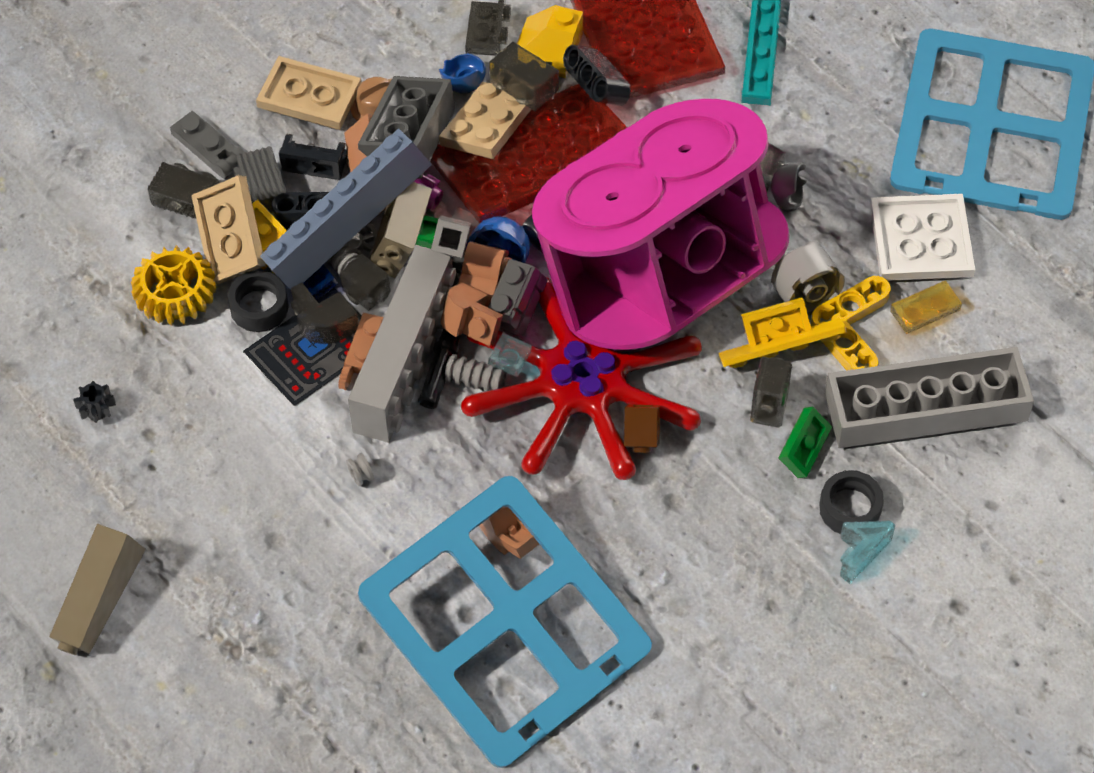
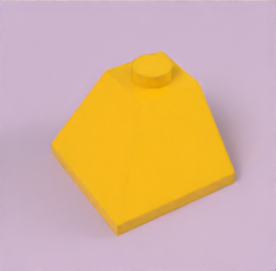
[509,5,583,78]

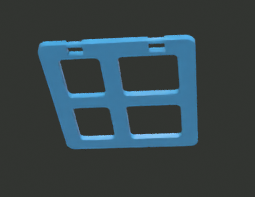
[890,28,1094,220]
[358,476,652,768]

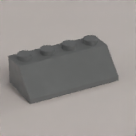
[358,76,455,179]

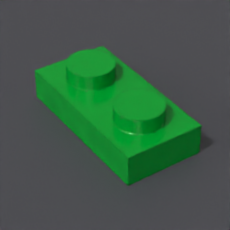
[778,406,832,478]

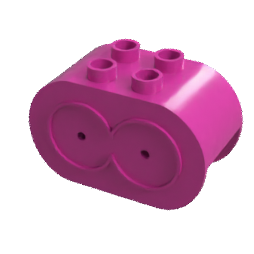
[532,99,790,350]

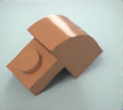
[440,282,503,346]
[479,507,539,559]

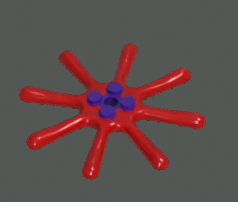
[461,277,702,480]

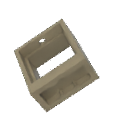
[367,182,432,278]

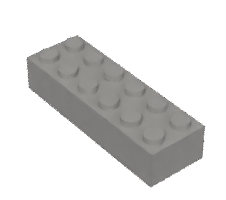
[348,245,456,443]
[825,347,1034,448]

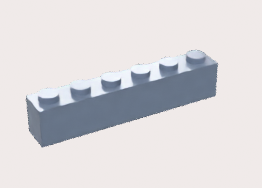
[260,128,432,292]

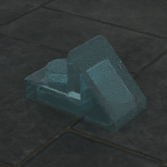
[840,521,895,584]

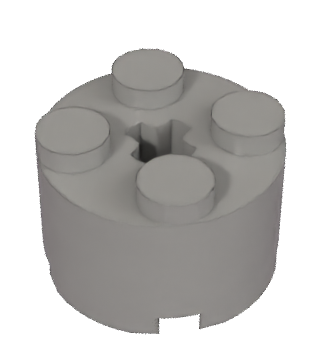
[771,241,845,316]

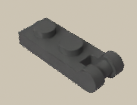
[170,110,244,179]

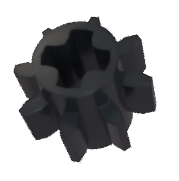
[73,381,116,423]

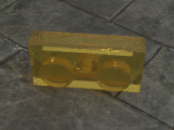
[890,280,962,334]

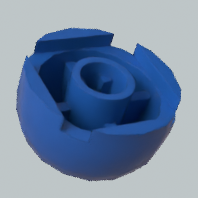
[466,216,530,264]

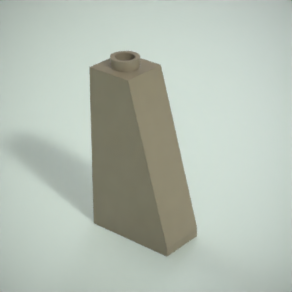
[49,523,145,656]

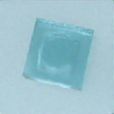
[488,333,532,377]

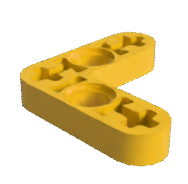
[811,276,891,371]

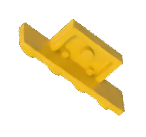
[718,297,847,368]

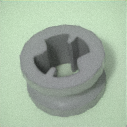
[346,453,374,486]

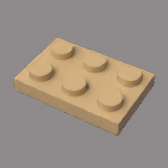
[256,56,362,130]
[439,82,536,159]
[191,175,266,284]

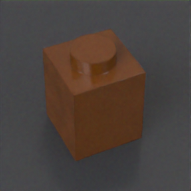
[624,404,660,453]

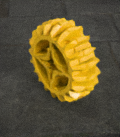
[131,245,216,326]

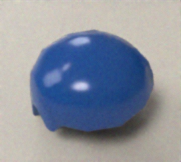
[439,53,486,94]

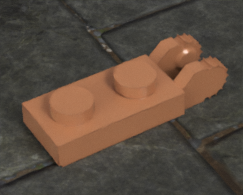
[338,312,384,390]

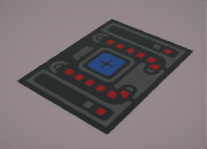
[243,288,362,406]

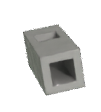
[431,216,471,258]

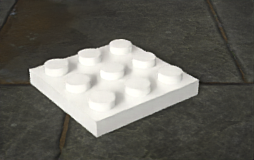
[870,194,975,281]

